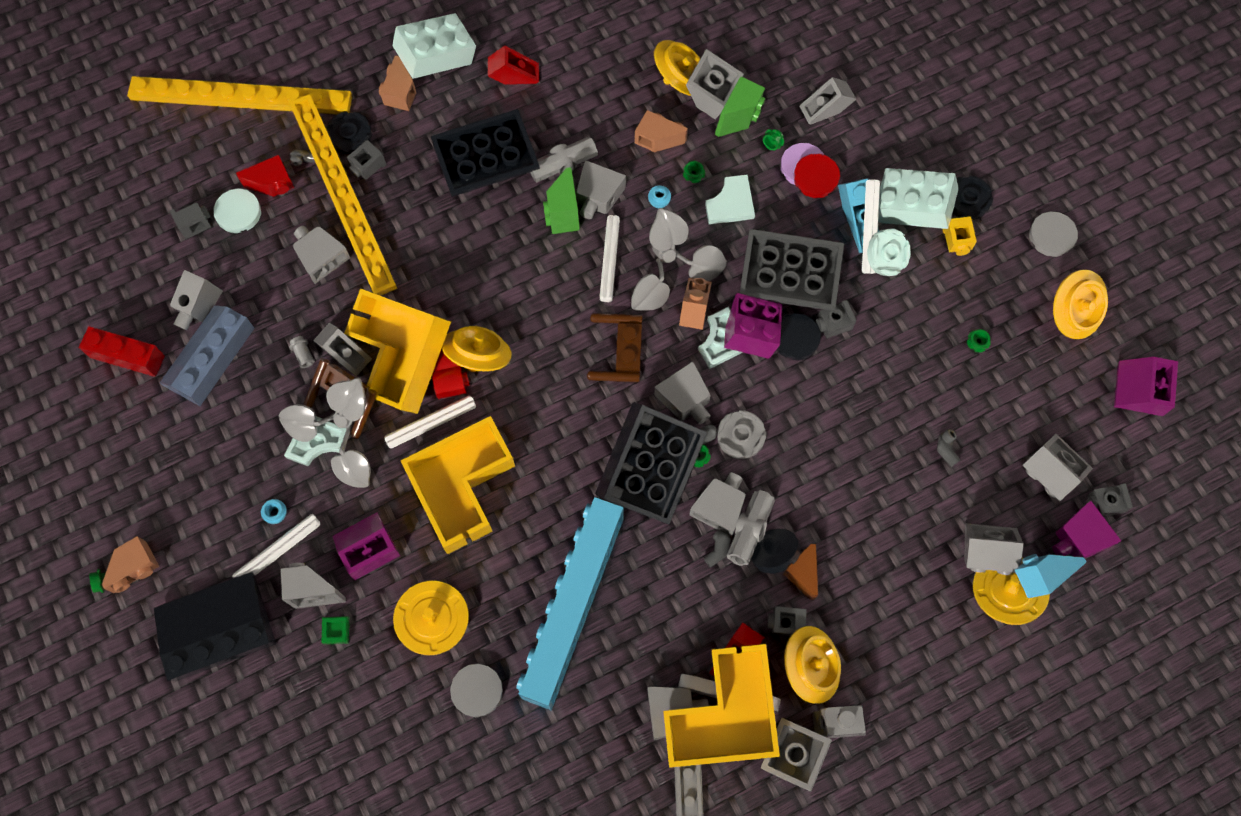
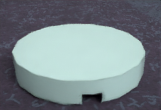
[213,189,261,233]
[867,229,911,276]

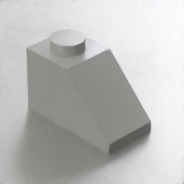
[799,77,856,124]
[313,323,372,376]

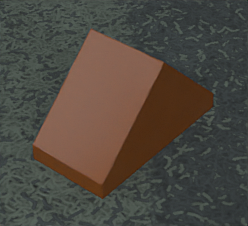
[784,544,818,599]

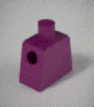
[1052,501,1121,558]

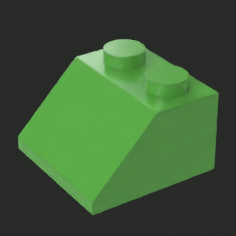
[715,76,766,137]
[543,167,580,234]

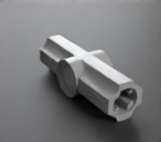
[530,136,598,183]
[727,490,775,566]

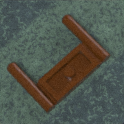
[587,313,642,382]
[304,358,377,439]

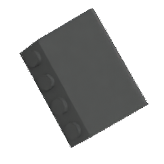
[740,229,844,311]

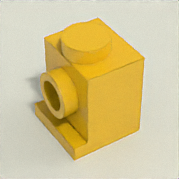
[942,217,977,256]

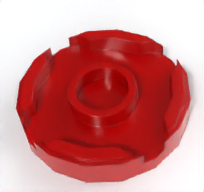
[793,154,840,198]

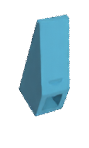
[838,179,879,253]

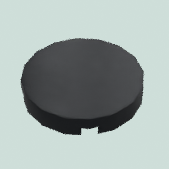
[327,111,372,154]
[952,176,993,220]
[776,313,821,361]
[751,528,801,574]

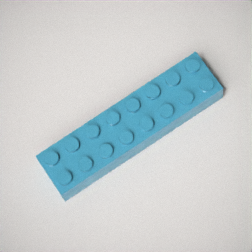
[516,497,624,711]

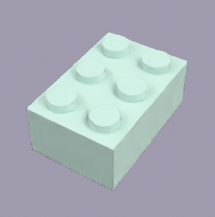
[392,13,476,79]
[878,168,958,229]

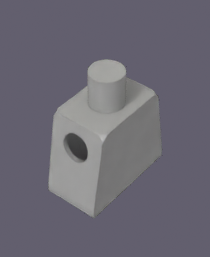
[576,161,626,219]
[293,226,350,284]
[170,270,223,330]
[654,362,711,424]
[690,472,746,537]
[647,687,709,740]
[812,705,866,738]

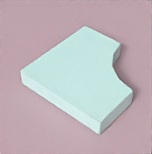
[705,175,755,225]
[698,306,743,369]
[284,416,351,466]

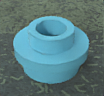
[648,186,671,208]
[261,499,287,524]

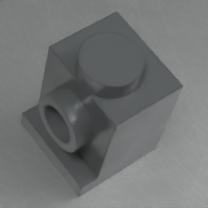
[347,140,387,180]
[170,202,211,239]
[816,300,857,339]
[1087,483,1133,517]
[767,606,807,637]

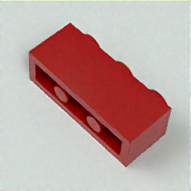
[79,326,165,377]

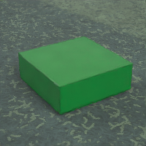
[321,616,350,645]

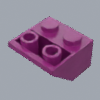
[724,293,782,359]
[1114,357,1178,416]
[332,512,400,580]

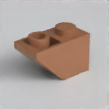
[379,56,416,111]
[635,110,688,152]
[679,278,712,330]
[102,536,159,593]

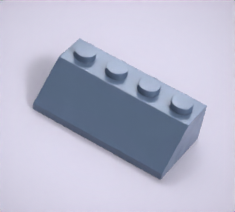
[160,305,254,406]

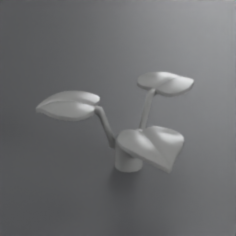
[631,208,727,311]
[279,378,371,488]

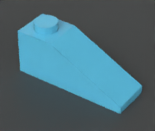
[1015,554,1086,598]

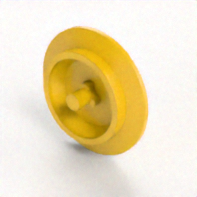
[654,40,700,96]
[1053,270,1108,339]
[442,326,512,372]
[973,558,1050,625]
[393,581,469,655]
[784,626,841,704]

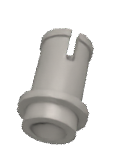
[289,336,315,368]

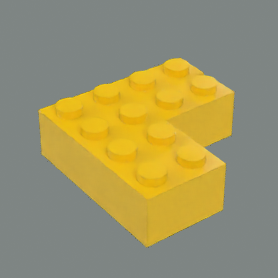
[344,289,451,414]
[401,416,515,554]
[663,644,780,768]

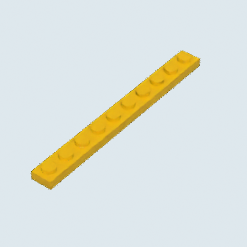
[127,76,352,114]
[289,94,397,296]

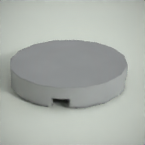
[1029,211,1078,257]
[717,411,766,459]
[450,664,503,718]

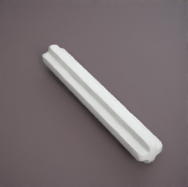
[862,179,880,274]
[600,215,620,302]
[384,396,476,448]
[232,514,320,578]

